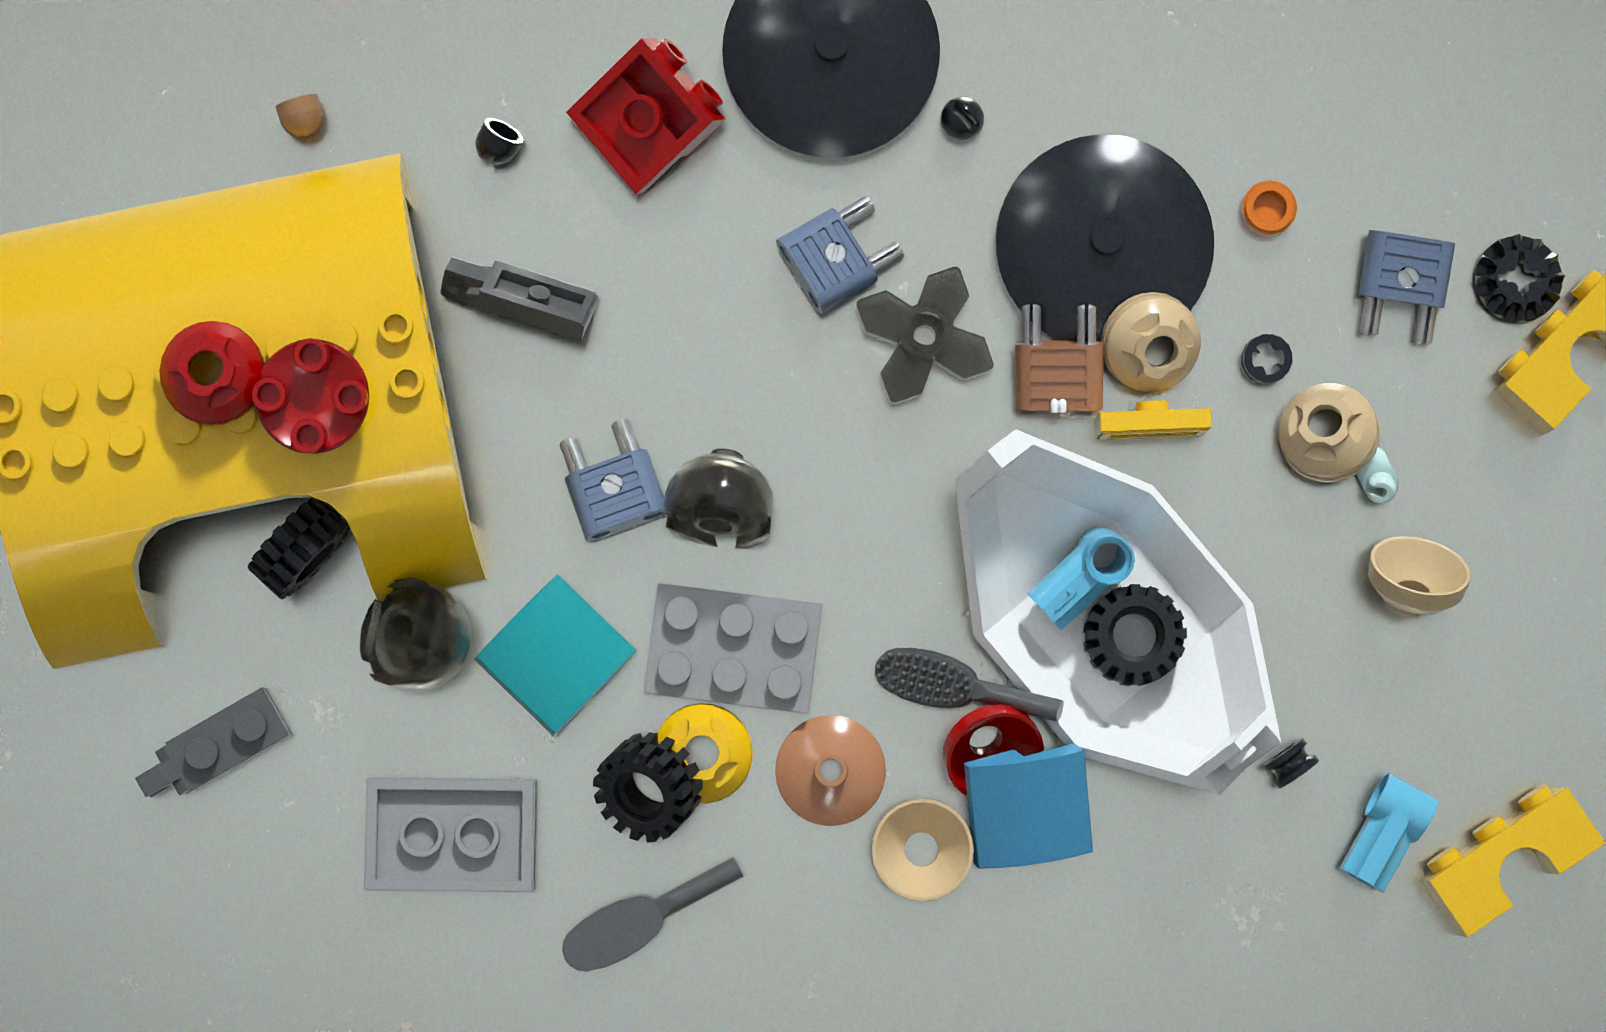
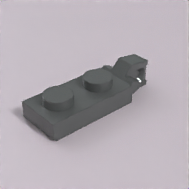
[440,257,599,341]
[135,687,292,798]

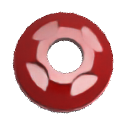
[159,321,265,426]
[942,704,1044,795]

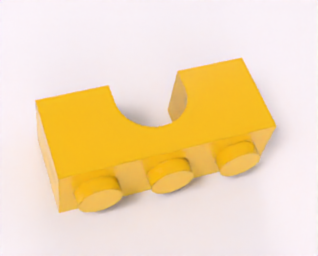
[1494,269,1606,435]
[1419,784,1606,937]

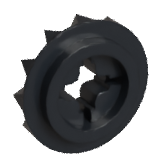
[1475,234,1565,322]

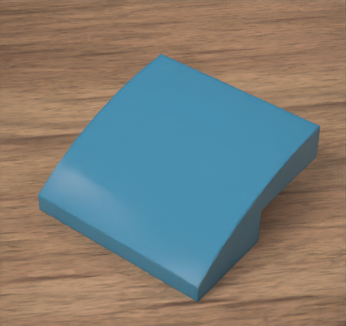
[964,743,1093,869]

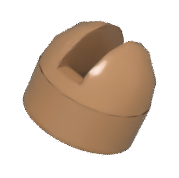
[275,94,323,138]

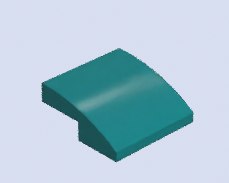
[474,574,637,736]

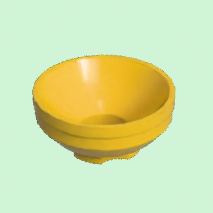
[657,703,753,804]

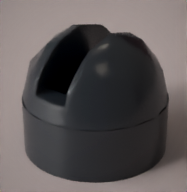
[940,97,984,143]
[475,118,524,166]

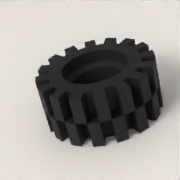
[248,498,350,600]
[1083,584,1187,686]
[593,732,703,843]

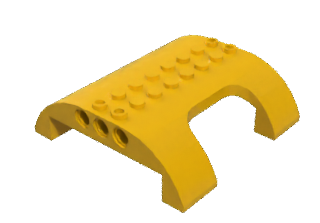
[0,153,487,669]

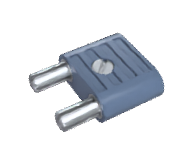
[776,196,904,314]
[1358,230,1455,344]
[559,418,668,541]

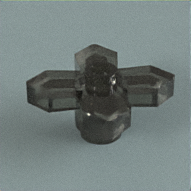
[856,266,994,405]

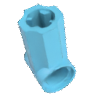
[1027,526,1135,630]
[1339,772,1439,893]

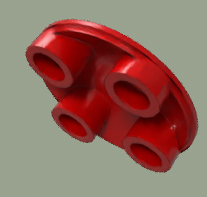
[252,338,370,454]

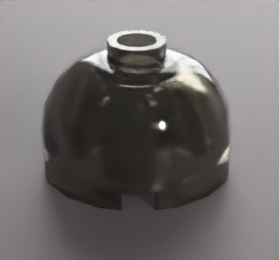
[662,448,773,548]
[359,577,471,692]

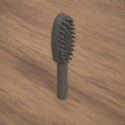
[875,648,1064,722]
[562,857,744,972]

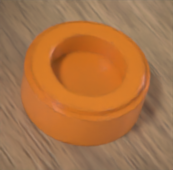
[1240,180,1297,238]

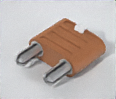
[1015,304,1103,413]

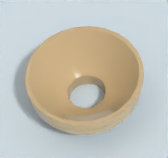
[1101,292,1201,392]
[1279,383,1380,482]
[1368,536,1471,618]
[871,799,974,901]

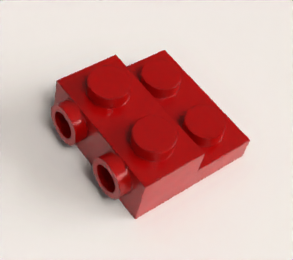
[566,37,726,194]

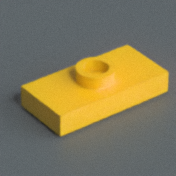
[1095,400,1212,440]

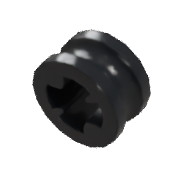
[1241,334,1293,384]
[1262,738,1319,789]

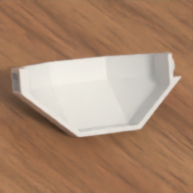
[955,429,1281,794]

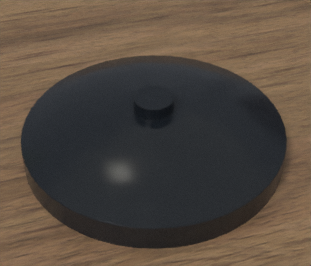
[722,0,940,162]
[994,135,1214,344]

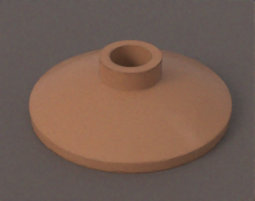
[775,715,886,826]

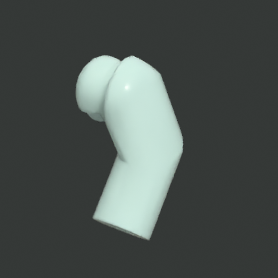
[1356,447,1399,504]

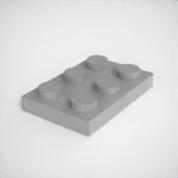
[644,583,822,714]
[364,778,536,892]

